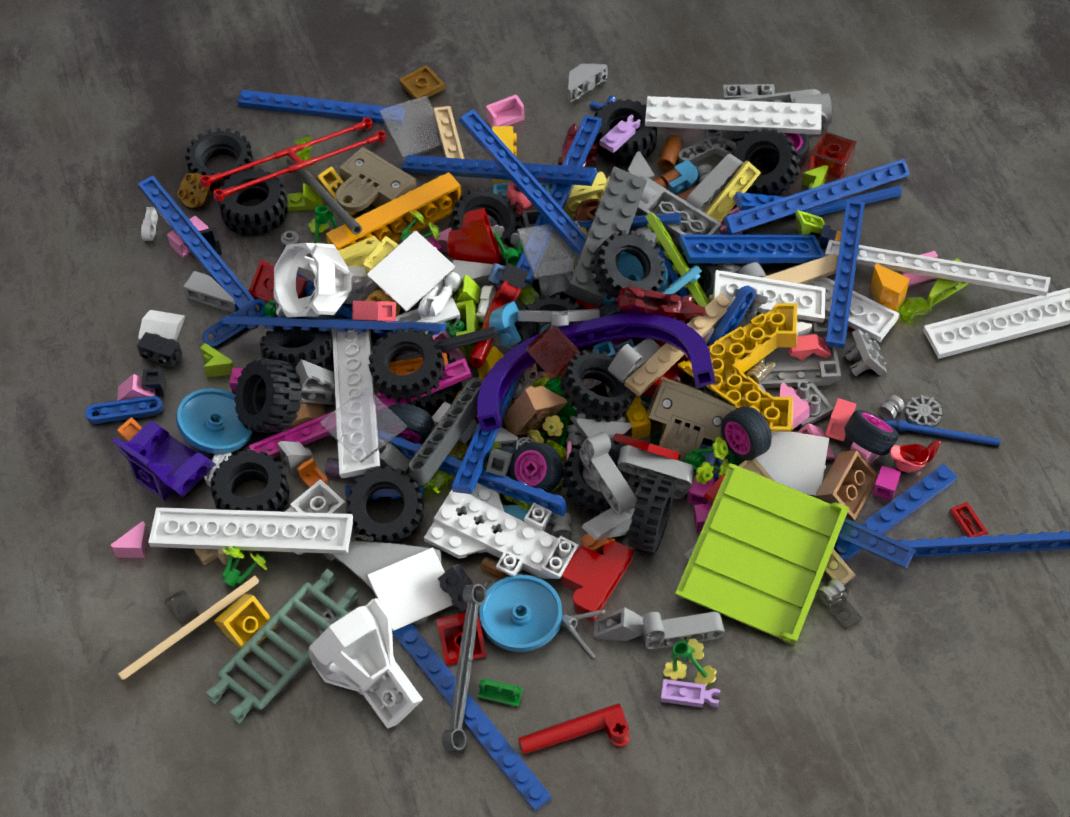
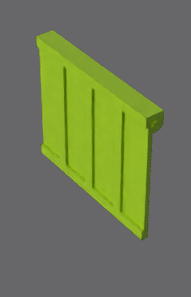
[675,463,849,645]

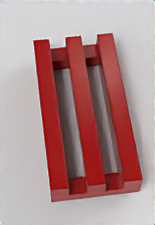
[949,502,988,537]

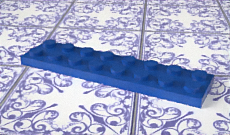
[678,234,825,264]

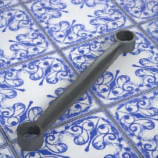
[442,584,486,751]

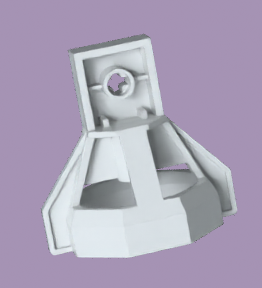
[274,243,377,318]
[309,598,423,729]

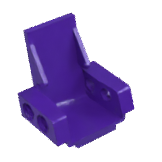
[111,421,216,501]

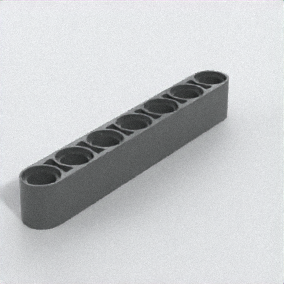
[409,378,483,484]

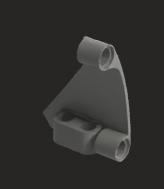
[323,541,441,590]

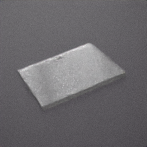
[379,96,442,159]
[517,220,581,279]
[320,387,407,463]

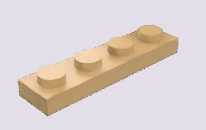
[433,106,464,159]

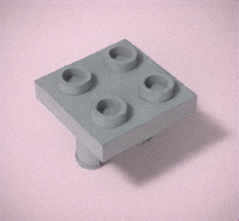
[844,329,887,376]
[795,380,834,428]

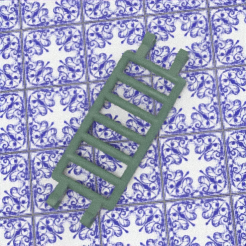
[206,569,359,724]

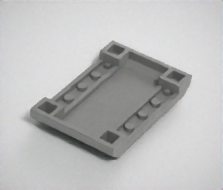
[744,316,841,388]

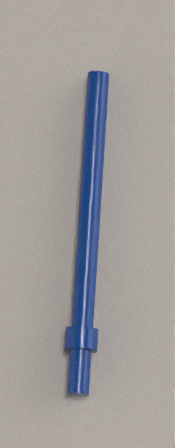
[883,419,1001,446]

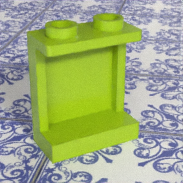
[455,300,483,360]

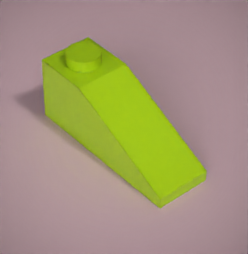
[926,258,970,309]

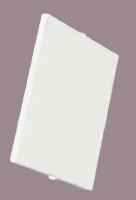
[367,230,455,312]
[756,432,829,496]
[367,548,453,631]

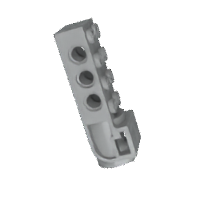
[728,89,832,139]
[635,176,722,248]

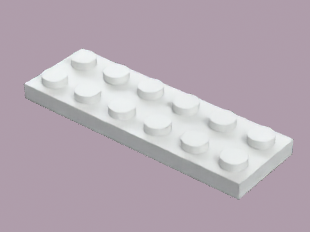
[713,270,825,323]
[804,277,900,342]

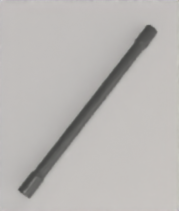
[286,156,362,235]

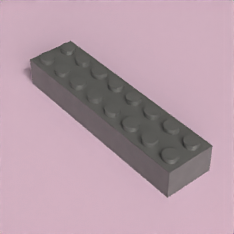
[565,166,647,308]

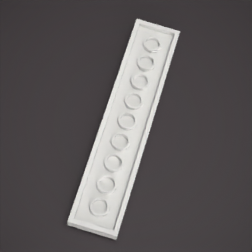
[645,96,821,135]
[923,288,1070,359]
[332,328,380,479]
[148,508,353,554]

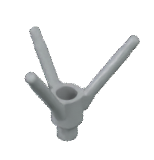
[561,610,605,659]

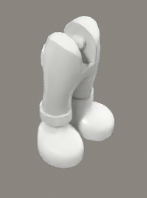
[418,272,462,317]

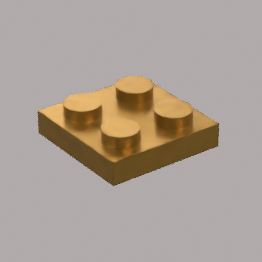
[399,65,446,103]

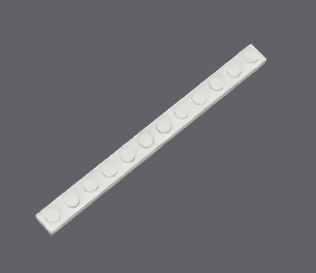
[825,240,1050,296]

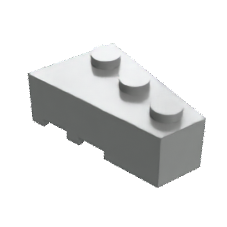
[295,359,336,405]

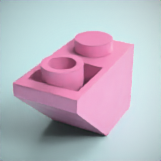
[780,382,810,430]

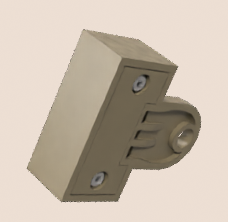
[336,147,416,212]
[646,376,736,462]

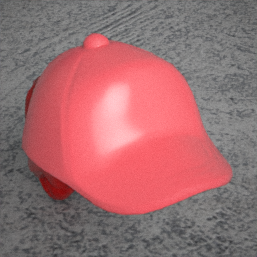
[890,441,941,473]

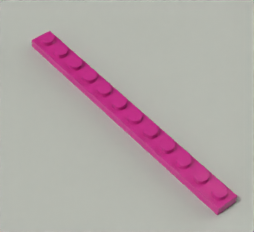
[249,358,472,457]

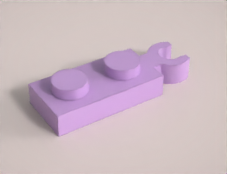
[600,115,641,153]
[661,679,720,708]

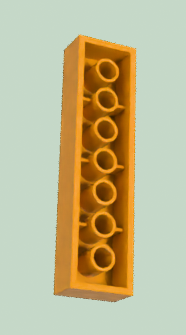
[326,172,461,251]

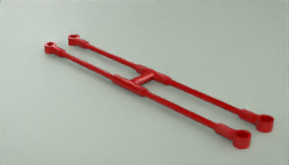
[200,118,386,201]

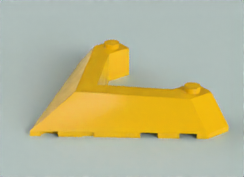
[678,303,798,432]

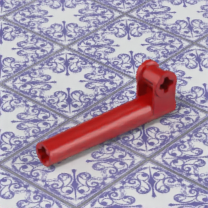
[469,280,521,368]
[518,703,629,755]

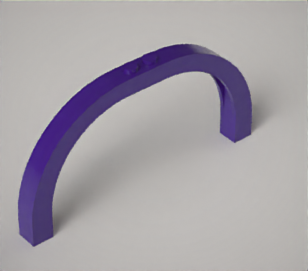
[477,313,716,432]

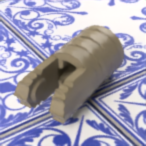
[745,358,776,384]

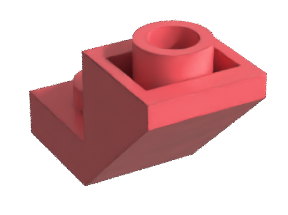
[352,301,396,321]
[787,334,831,361]
[825,398,857,442]

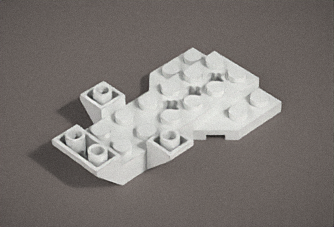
[424,483,578,579]

